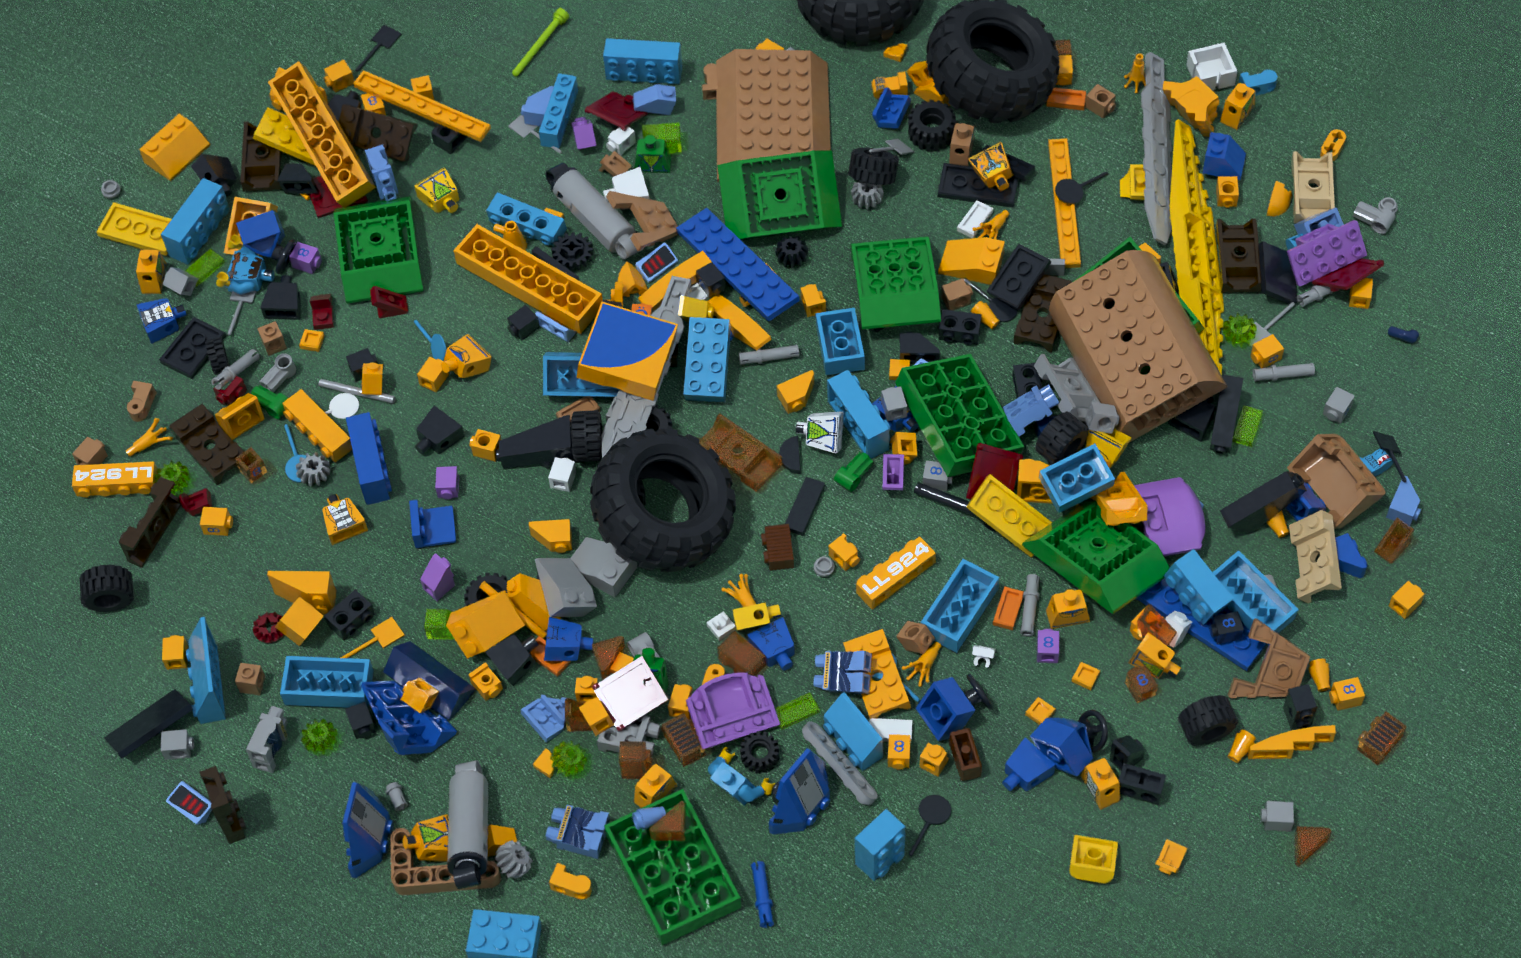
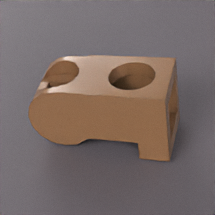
[702,63,718,100]
[127,381,156,422]

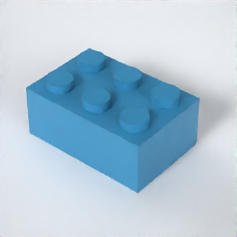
[816,308,865,375]
[1039,444,1115,513]
[1165,549,1233,625]
[855,809,905,881]
[466,909,542,958]

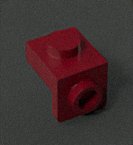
[213,376,247,405]

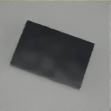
[1258,241,1297,304]
[986,243,1052,310]
[159,317,226,379]

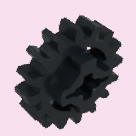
[551,232,594,271]

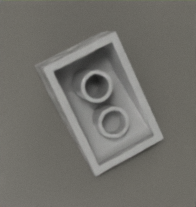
[570,537,637,598]
[535,558,597,617]

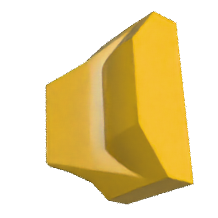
[1120,164,1145,200]

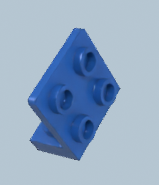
[409,500,456,548]

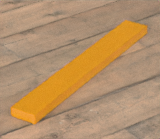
[353,70,491,142]
[1048,139,1081,268]

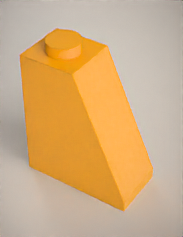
[507,573,561,631]

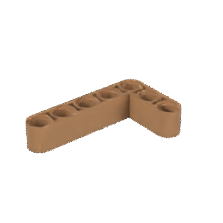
[391,828,501,895]

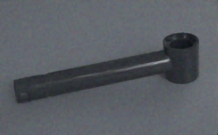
[914,482,997,532]

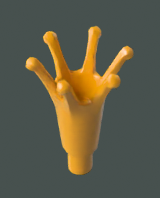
[1124,54,1146,94]
[972,210,1009,240]
[125,418,173,457]
[721,574,762,619]
[902,642,941,687]

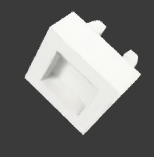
[707,611,736,641]
[972,645,995,668]

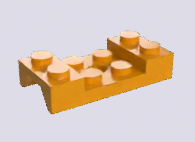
[1090,472,1147,526]
[843,629,911,719]

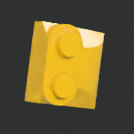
[1069,835,1118,883]

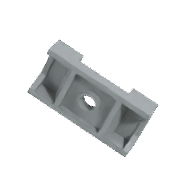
[1034,354,1101,422]

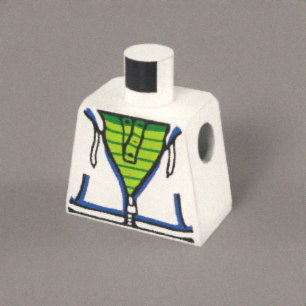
[796,412,844,453]

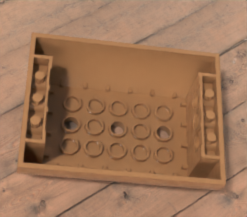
[1049,250,1228,442]

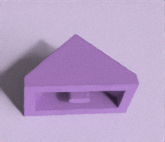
[882,454,904,490]

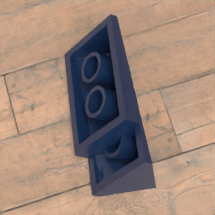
[383,641,476,721]

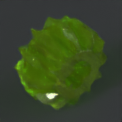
[1223,313,1257,347]
[155,460,191,495]
[301,718,338,755]
[550,740,587,778]

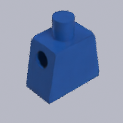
[1002,738,1055,791]

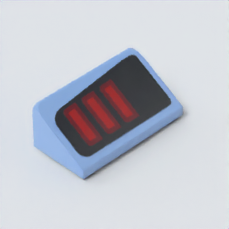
[635,243,678,283]
[535,311,576,342]
[166,781,212,824]

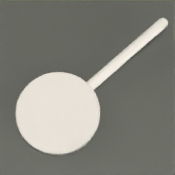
[295,393,359,427]

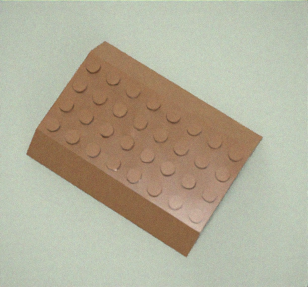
[716,49,831,182]

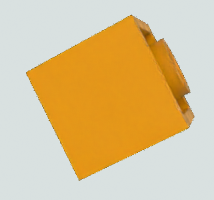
[275,597,324,646]

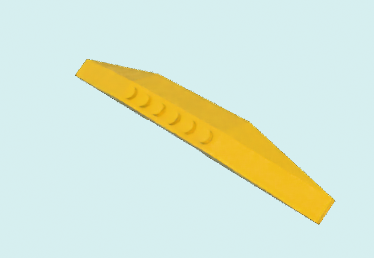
[1169,119,1224,375]

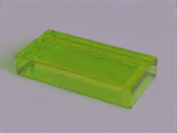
[185,248,225,286]
[1232,405,1263,447]
[775,692,820,730]

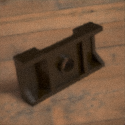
[338,104,418,161]
[240,122,281,191]
[1216,219,1262,292]
[1013,274,1072,353]
[169,404,250,485]
[119,477,181,568]
[199,766,247,844]

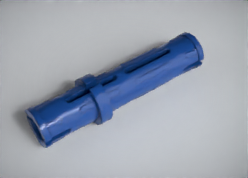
[751,861,774,928]

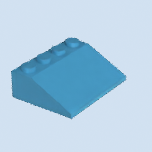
[186,617,226,724]

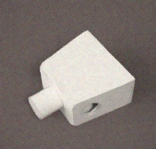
[603,167,649,210]

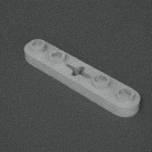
[802,721,878,805]

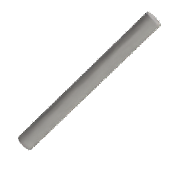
[318,379,396,404]

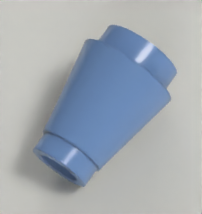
[632,806,666,830]

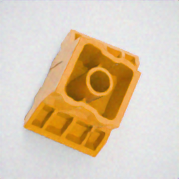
[1163,76,1219,137]

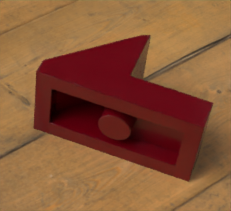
[370,286,408,318]
[310,294,334,330]

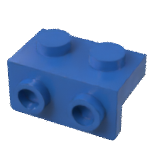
[873,87,911,128]

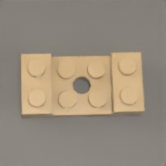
[1291,152,1335,223]
[1289,510,1342,603]

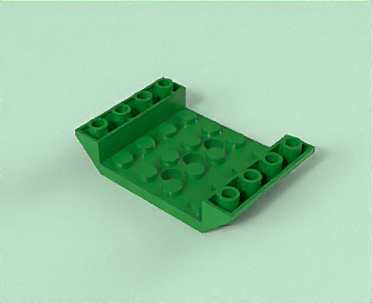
[850,236,941,329]

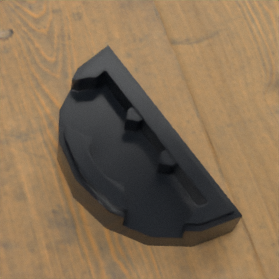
[779,436,800,474]

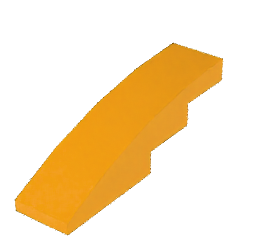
[638,251,712,311]
[708,294,771,350]
[1247,725,1336,759]

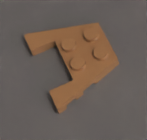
[606,191,678,251]
[1228,618,1310,698]

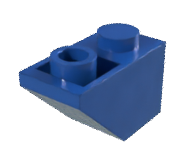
[1335,533,1367,578]

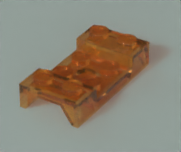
[697,414,782,492]

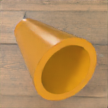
[493,221,527,251]

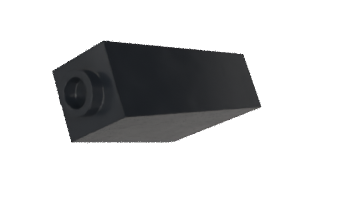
[1210,375,1243,454]
[496,415,574,469]
[1220,471,1307,533]

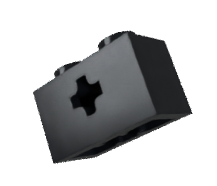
[1283,684,1317,730]

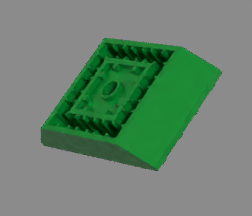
[717,150,842,240]
[334,196,424,304]
[1022,501,1169,614]

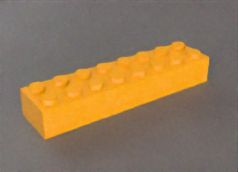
[268,61,376,207]
[454,224,603,334]

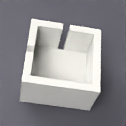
[1186,43,1237,91]

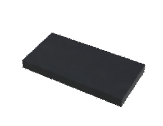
[937,163,1019,208]
[104,689,193,759]

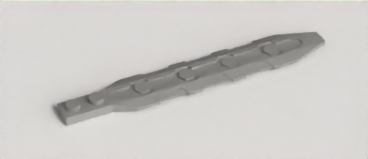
[1141,52,1172,245]
[601,276,691,458]

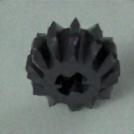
[775,235,808,269]

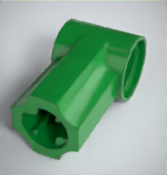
[251,385,288,419]
[834,452,873,492]

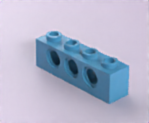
[539,73,578,148]
[486,192,567,246]

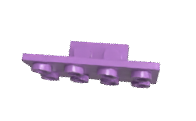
[1287,220,1367,286]

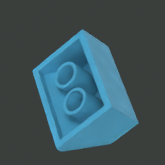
[823,692,883,771]

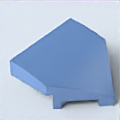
[521,694,568,743]

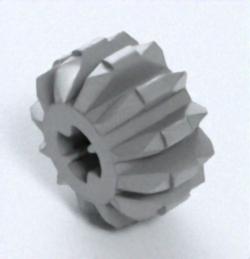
[851,181,884,210]
[296,452,330,487]
[495,840,532,879]

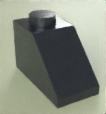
[278,164,319,194]
[900,332,940,364]
[1109,735,1145,771]

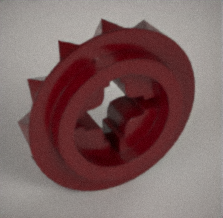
[252,611,284,643]

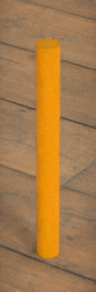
[479,581,547,638]

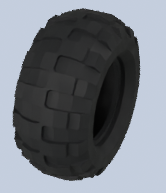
[797,0,923,46]
[926,0,1059,123]
[590,428,736,572]

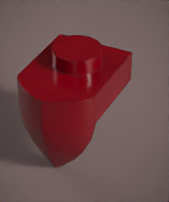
[179,488,212,516]

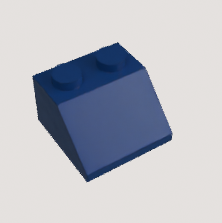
[1202,132,1246,180]
[1285,482,1326,521]

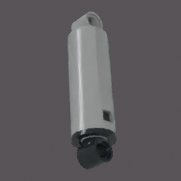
[545,163,639,259]
[447,760,488,889]

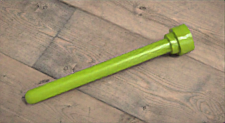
[512,8,569,76]

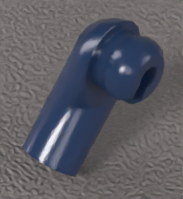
[1388,326,1419,344]

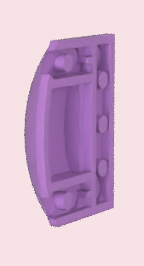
[1134,477,1205,556]
[686,673,780,750]

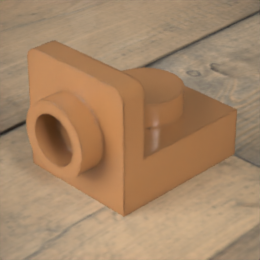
[599,151,632,177]

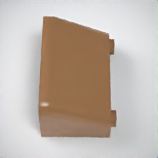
[1287,434,1385,529]

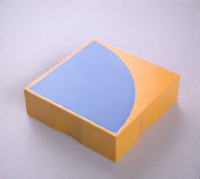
[576,302,678,401]

